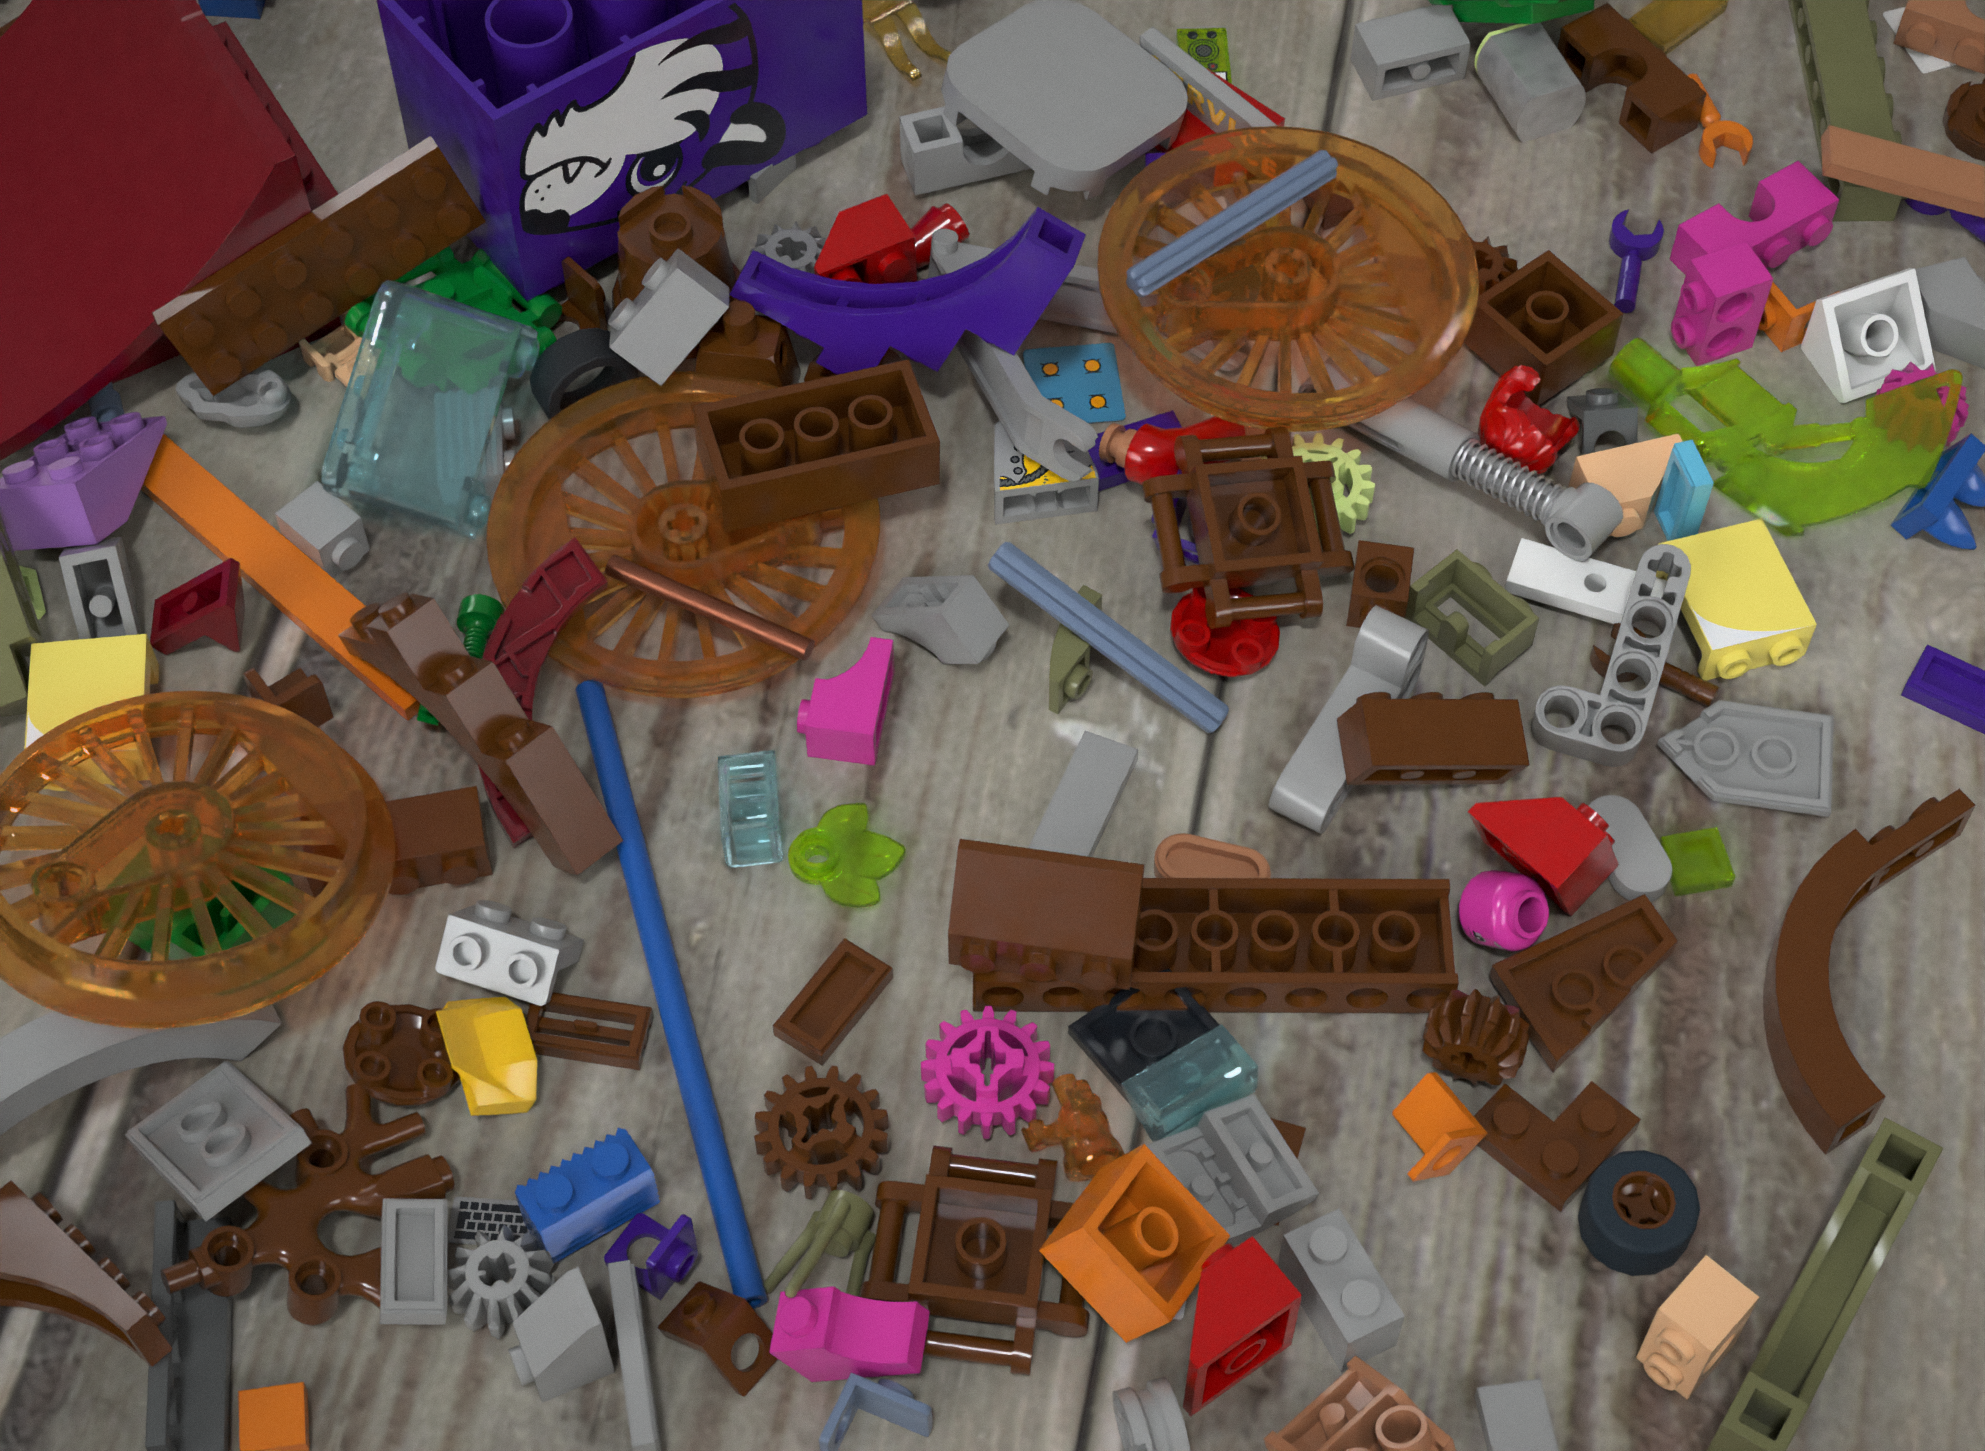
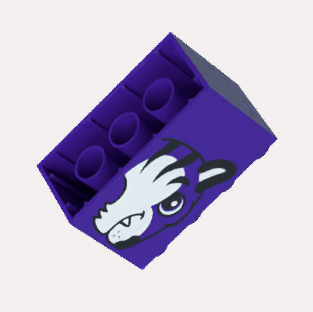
[376,0,867,301]

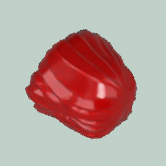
[1478,365,1580,475]

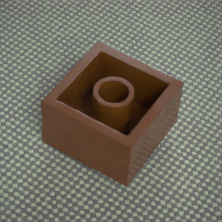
[1463,250,1624,406]

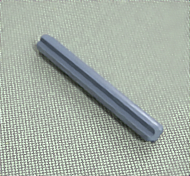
[1126,150,1338,297]
[988,542,1229,733]

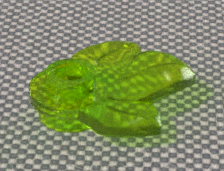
[788,803,906,908]

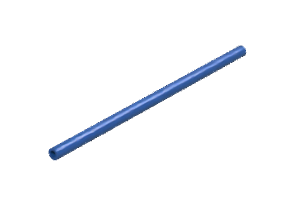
[575,680,767,1309]

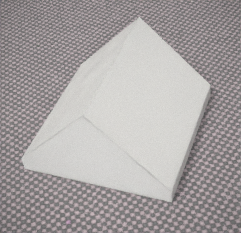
[1801,268,1936,403]

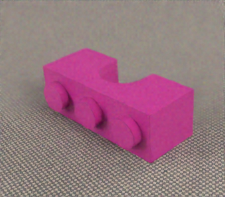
[1670,161,1839,275]

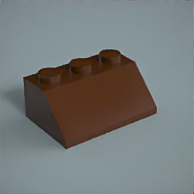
[948,839,1144,991]

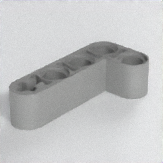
[1531,544,1691,767]
[1268,605,1429,834]

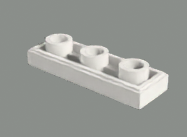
[1505,538,1667,637]

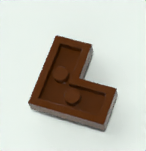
[1474,1081,1641,1212]

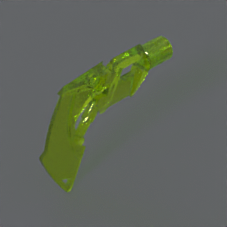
[1609,337,1963,536]

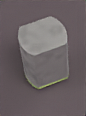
[1474,22,1586,142]

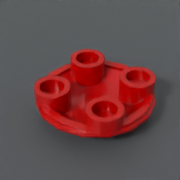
[1170,587,1280,677]

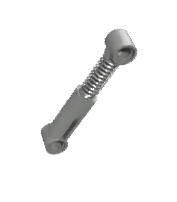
[1298,351,1623,561]

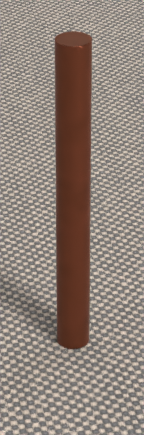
[605,554,815,661]

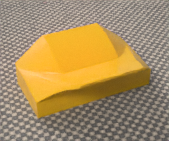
[436,997,537,1116]

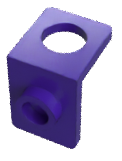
[604,1213,698,1300]

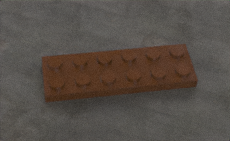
[152,136,486,396]

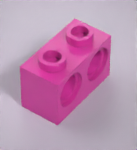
[1671,241,1774,367]

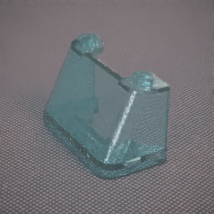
[322,280,539,540]

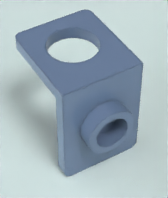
[819,1373,933,1451]

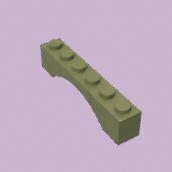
[1706,1117,1943,1451]

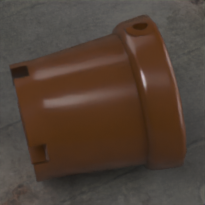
[612,185,741,360]

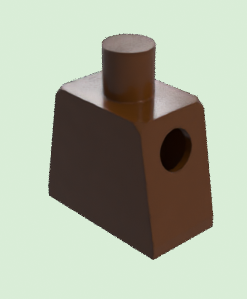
[691,300,801,405]

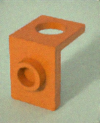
[1758,282,1840,352]
[1392,1072,1487,1182]

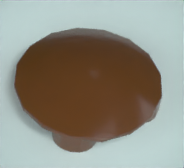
[343,1001,460,1106]

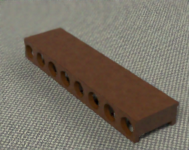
[973,878,1459,1013]

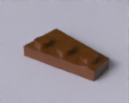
[1489,894,1678,1073]

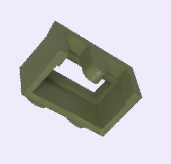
[1405,549,1539,687]

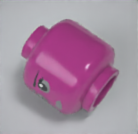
[1459,870,1549,952]

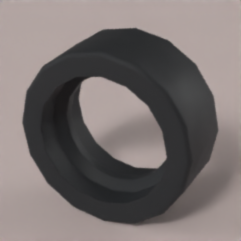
[529,328,639,431]

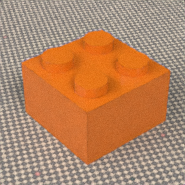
[1039,1144,1230,1343]

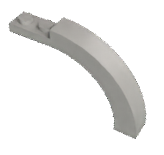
[0,972,282,1136]

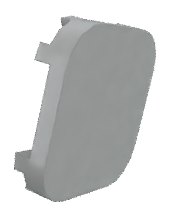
[941,0,1188,200]

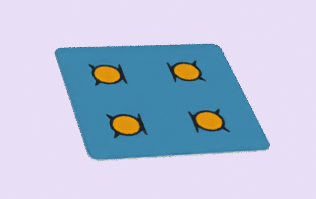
[1023,343,1126,423]

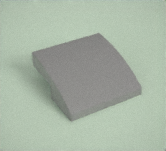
[1146,1094,1319,1246]

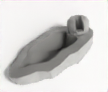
[176,367,291,428]

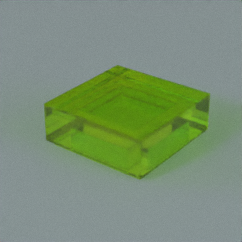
[1659,827,1736,897]

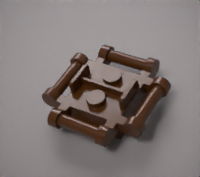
[1142,427,1355,629]
[859,1145,1090,1376]

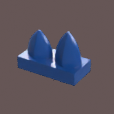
[1891,433,1985,550]

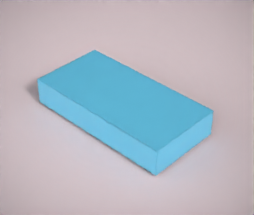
[1654,439,1714,541]

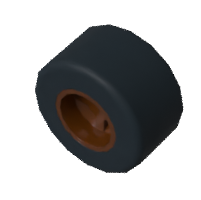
[1578,1150,1700,1276]

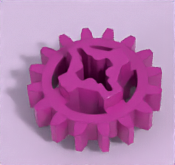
[921,1006,1054,1139]

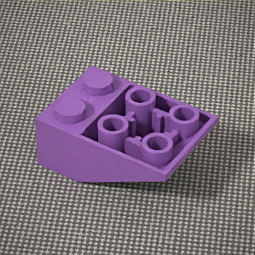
[0,412,167,551]

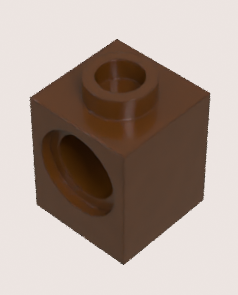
[1346,540,1414,628]

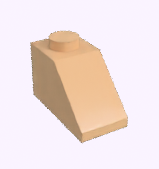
[1568,434,1683,537]

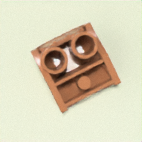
[1263,1355,1456,1451]

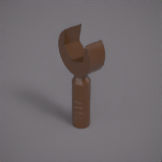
[1590,623,1720,707]

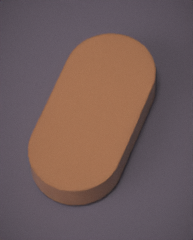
[1154,833,1271,878]

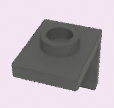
[1567,388,1638,455]

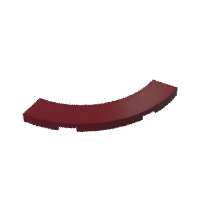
[478,537,608,848]

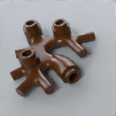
[160,1083,455,1325]

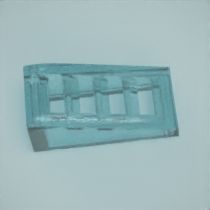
[718,750,784,868]

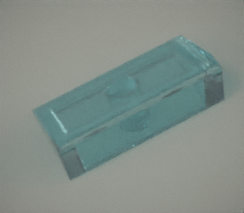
[1122,1024,1258,1142]

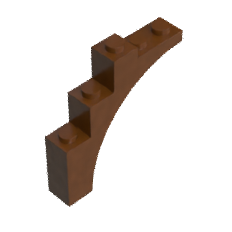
[338,593,623,876]

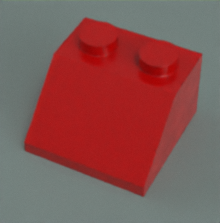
[1468,797,1619,917]
[1183,1236,1302,1417]

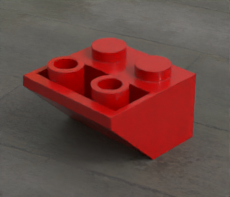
[814,194,917,284]

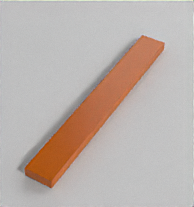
[140,434,420,721]

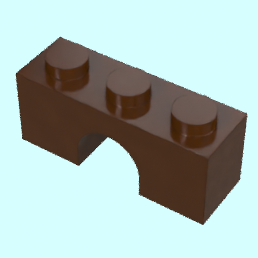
[1557,3,1706,154]

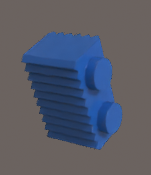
[515,1128,660,1264]

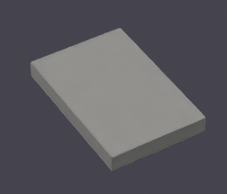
[125,1061,312,1222]

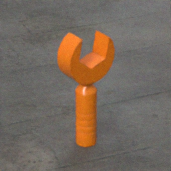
[1687,74,1753,169]

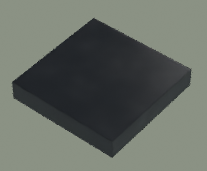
[1068,969,1239,1121]

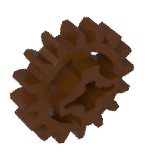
[754,1065,889,1200]

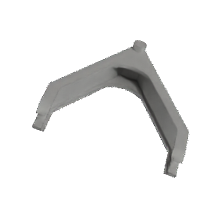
[928,229,1254,482]

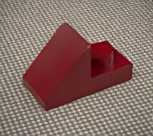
[150,558,245,655]

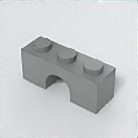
[899,106,1031,195]

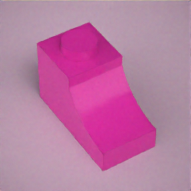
[797,637,895,766]
[769,1286,930,1382]

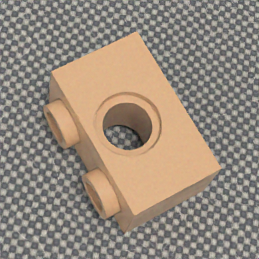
[1636,1255,1759,1400]

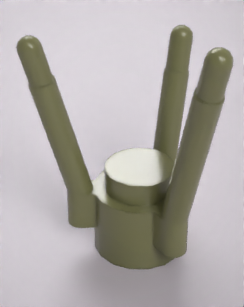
[763,1190,876,1298]

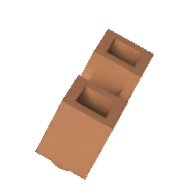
[1893,0,1985,74]

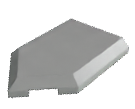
[1657,700,1834,817]

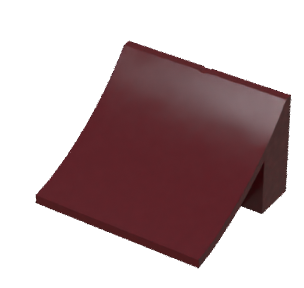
[0,0,341,461]

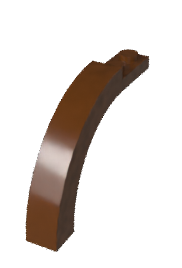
[1763,789,1976,1155]

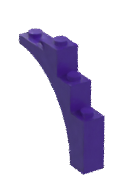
[729,207,1086,375]

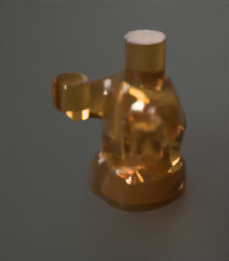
[1021,1073,1125,1181]

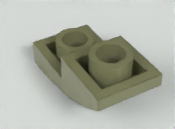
[1049,584,1102,715]

